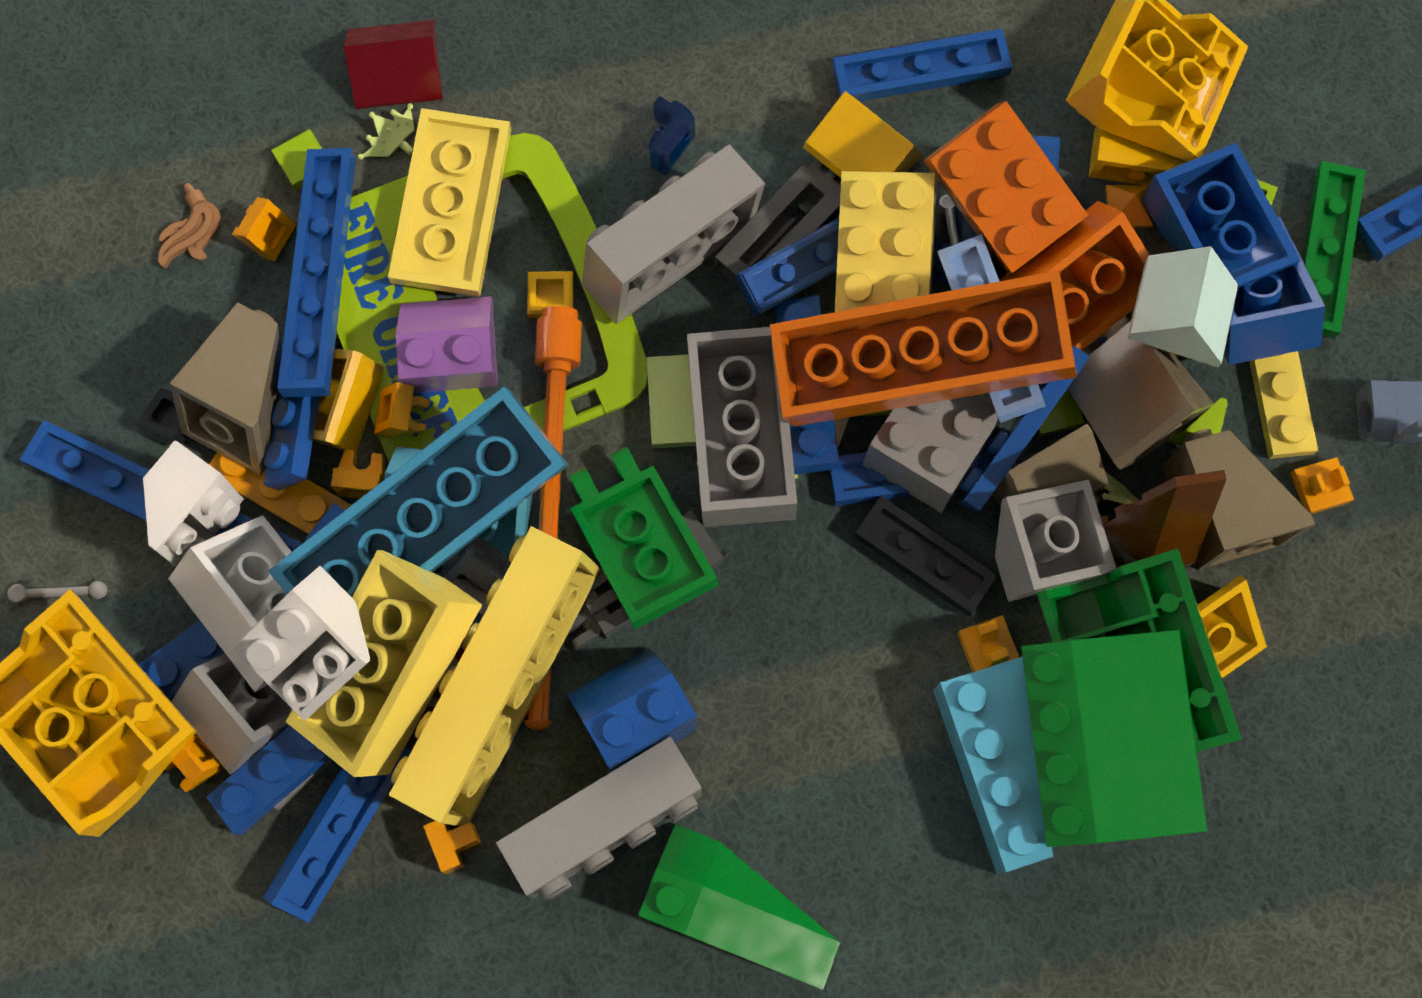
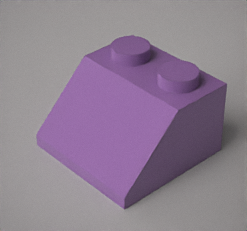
[396,296,498,393]

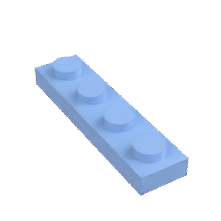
[937,234,1046,423]

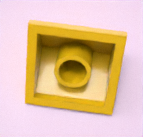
[803,91,922,178]
[313,349,384,454]
[1198,575,1267,678]

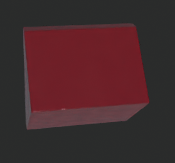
[344,20,443,109]

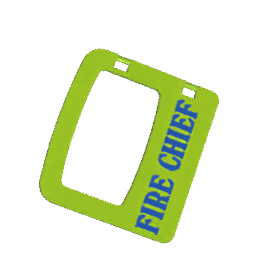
[337,133,648,462]

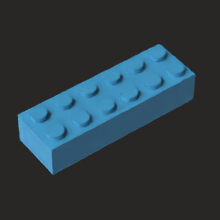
[268,386,569,597]

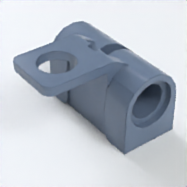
[1355,380,1422,443]

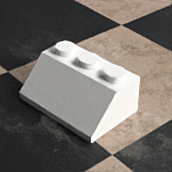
[168,515,291,692]

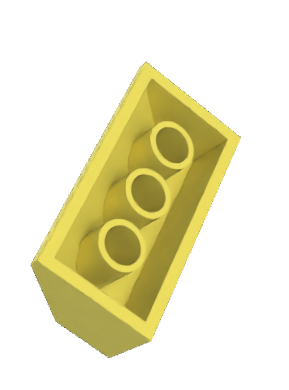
[286,550,482,777]

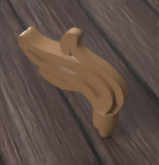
[158,183,222,269]

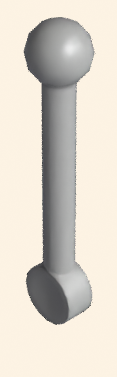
[939,195,959,246]
[7,581,108,603]

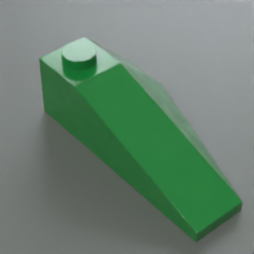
[638,824,840,990]

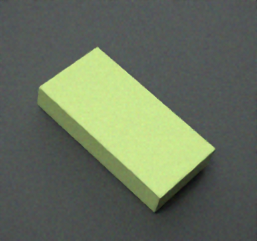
[647,355,696,448]

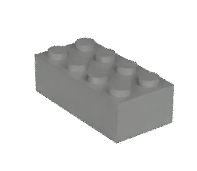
[582,144,765,325]
[687,327,797,527]
[863,393,1000,514]
[496,736,702,901]

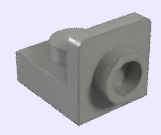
[439,536,512,592]

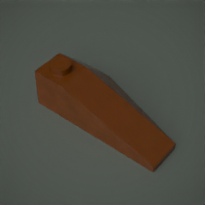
[1100,470,1227,569]

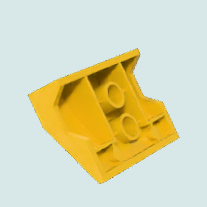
[1065,0,1248,162]
[0,589,197,837]

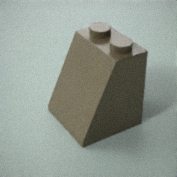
[170,303,282,476]
[1068,317,1214,469]
[1161,429,1315,570]

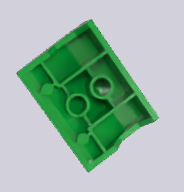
[1037,548,1242,752]
[1021,630,1208,847]

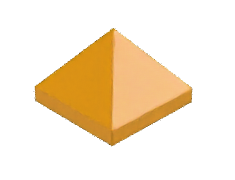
[1106,185,1153,228]

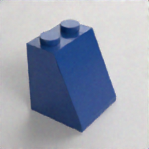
[567,648,697,773]

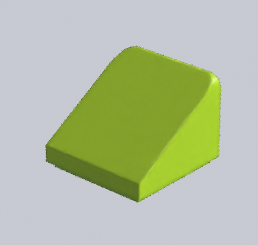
[1168,397,1228,446]

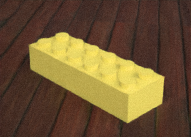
[389,526,601,826]

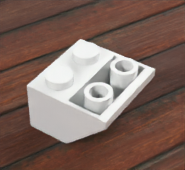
[143,440,244,567]
[232,566,370,721]

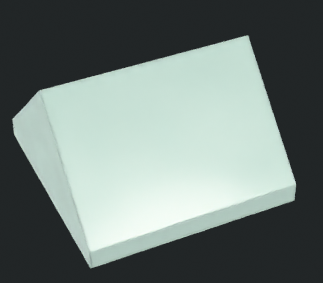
[1127,246,1238,368]

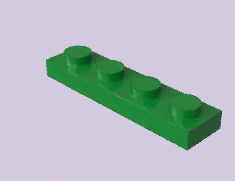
[1301,161,1366,339]

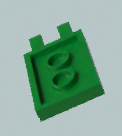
[569,446,719,630]

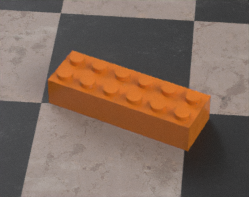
[770,270,1077,427]

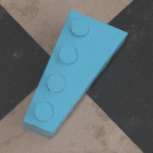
[933,657,1053,874]

